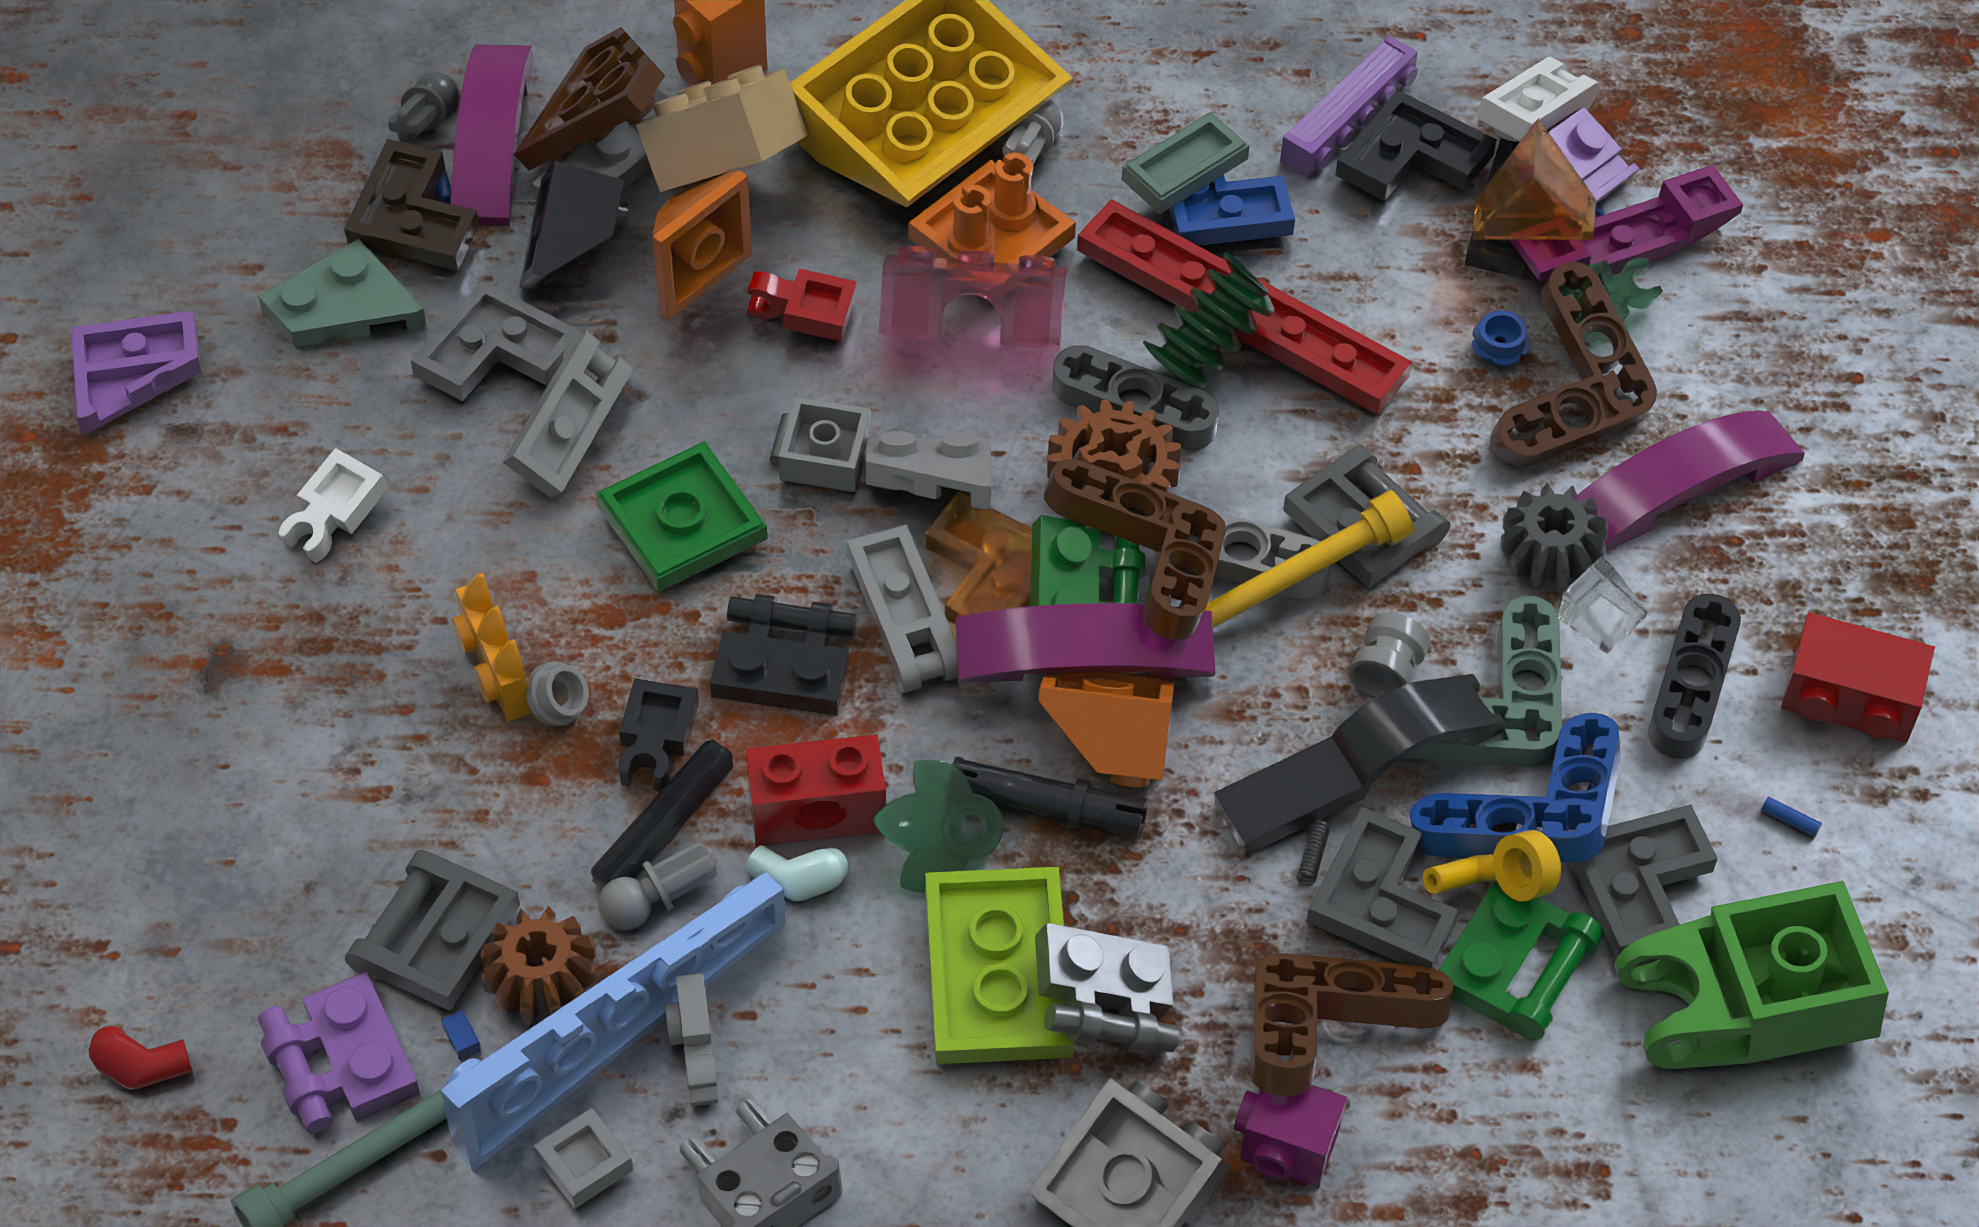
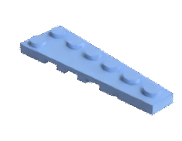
[440,872,786,1172]

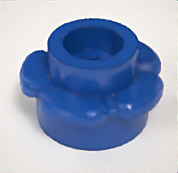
[1471,311,1531,367]

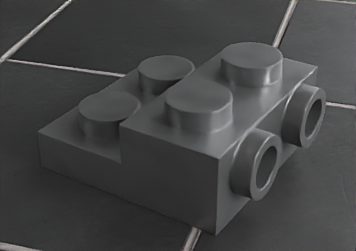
[1027,1078,1231,1227]

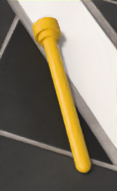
[1205,490,1415,628]

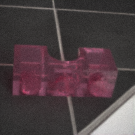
[878,246,1067,350]

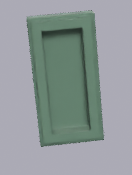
[1121,112,1249,214]

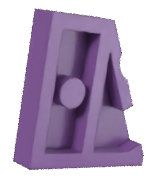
[71,311,202,433]

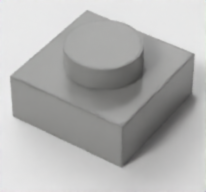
[533,1107,633,1209]

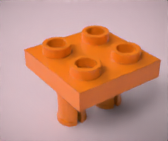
[908,152,1076,302]

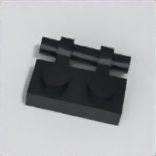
[710,594,857,716]

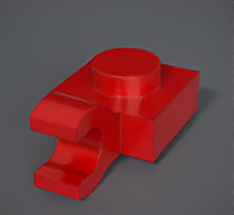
[747,268,857,341]

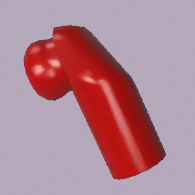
[88,1026,193,1090]

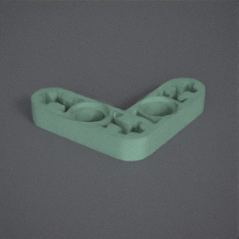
[1402,595,1562,767]

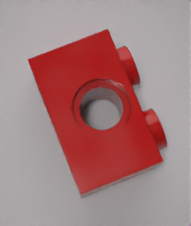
[746,734,887,847]

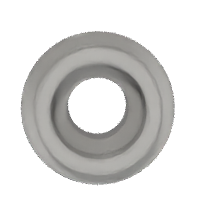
[526,661,589,727]

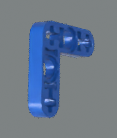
[1410,713,1621,863]

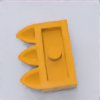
[451,573,531,722]

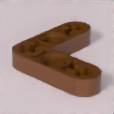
[1490,262,1657,468]
[1044,459,1226,640]
[1250,953,1454,1097]

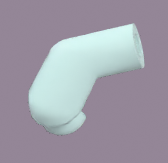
[745,845,849,902]

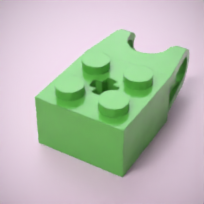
[1615,880,1889,1069]

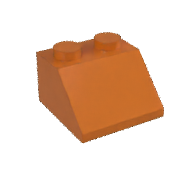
[673,0,768,86]

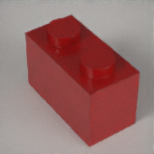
[1781,612,1935,743]

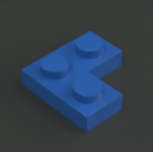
[1168,175,1295,246]

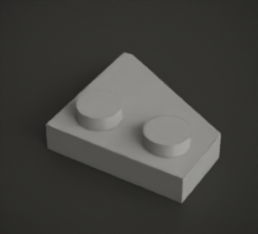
[866,431,991,509]

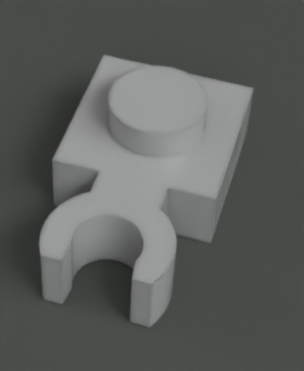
[665,973,719,1106]

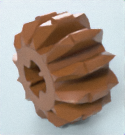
[481,906,597,1026]

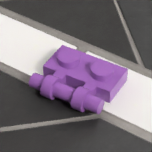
[258,972,420,1134]

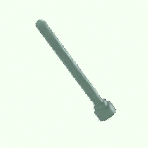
[231,1090,447,1227]

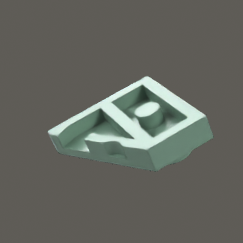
[258,239,426,347]

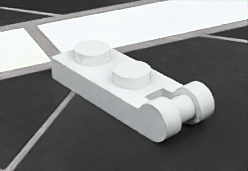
[1475,56,1600,144]

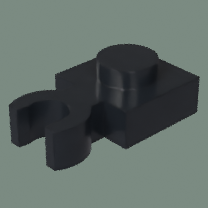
[618,678,699,792]

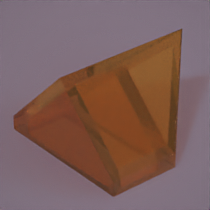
[1473,118,1596,240]

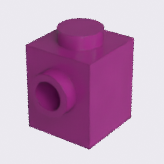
[1234,1085,1347,1188]

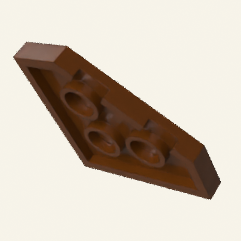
[514,27,665,171]

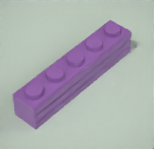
[1280,35,1418,177]

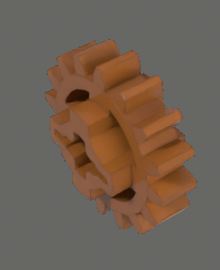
[1047,399,1181,516]

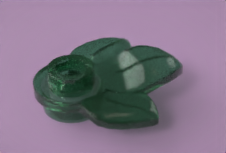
[872,759,1004,892]

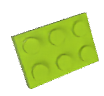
[925,867,1074,1064]

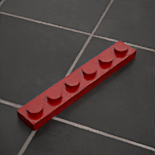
[1077,199,1412,415]

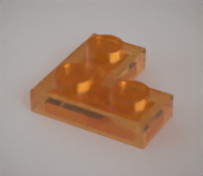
[925,491,1032,624]

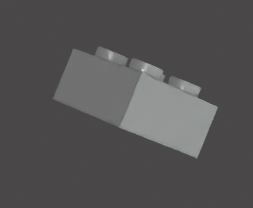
[778,396,871,492]

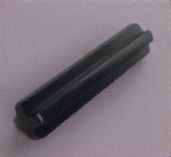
[591,740,733,890]

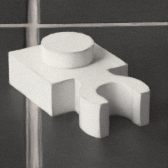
[278,448,389,563]

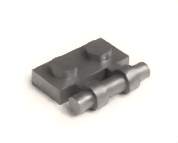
[1035,923,1180,1055]

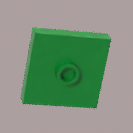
[596,441,768,592]

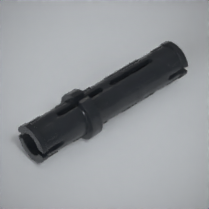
[947,756,1148,840]

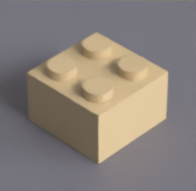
[636,65,808,192]

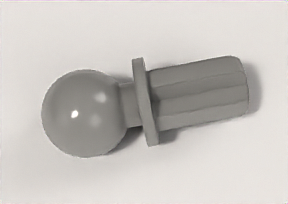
[1002,100,1063,164]
[598,842,717,931]

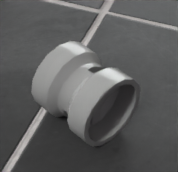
[1348,612,1431,699]

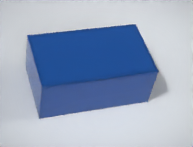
[441,1010,481,1060]

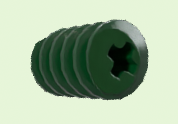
[1143,252,1275,388]

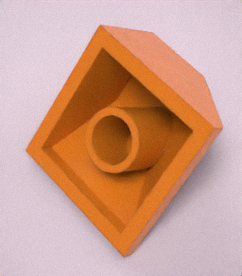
[652,170,752,321]
[1038,672,1175,787]

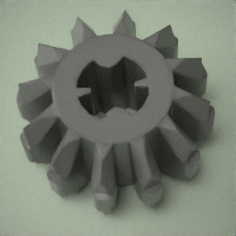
[1500,483,1608,592]

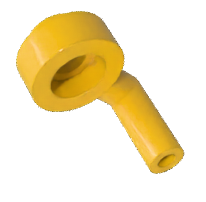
[1422,830,1561,901]

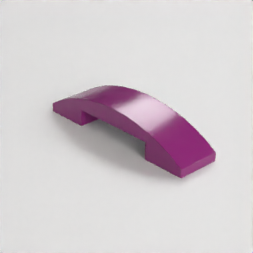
[451,44,533,226]
[1509,165,1743,282]
[1577,410,1805,551]
[955,603,1216,683]

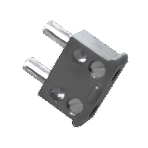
[679,1098,843,1227]

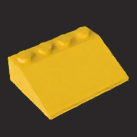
[790,0,1072,207]

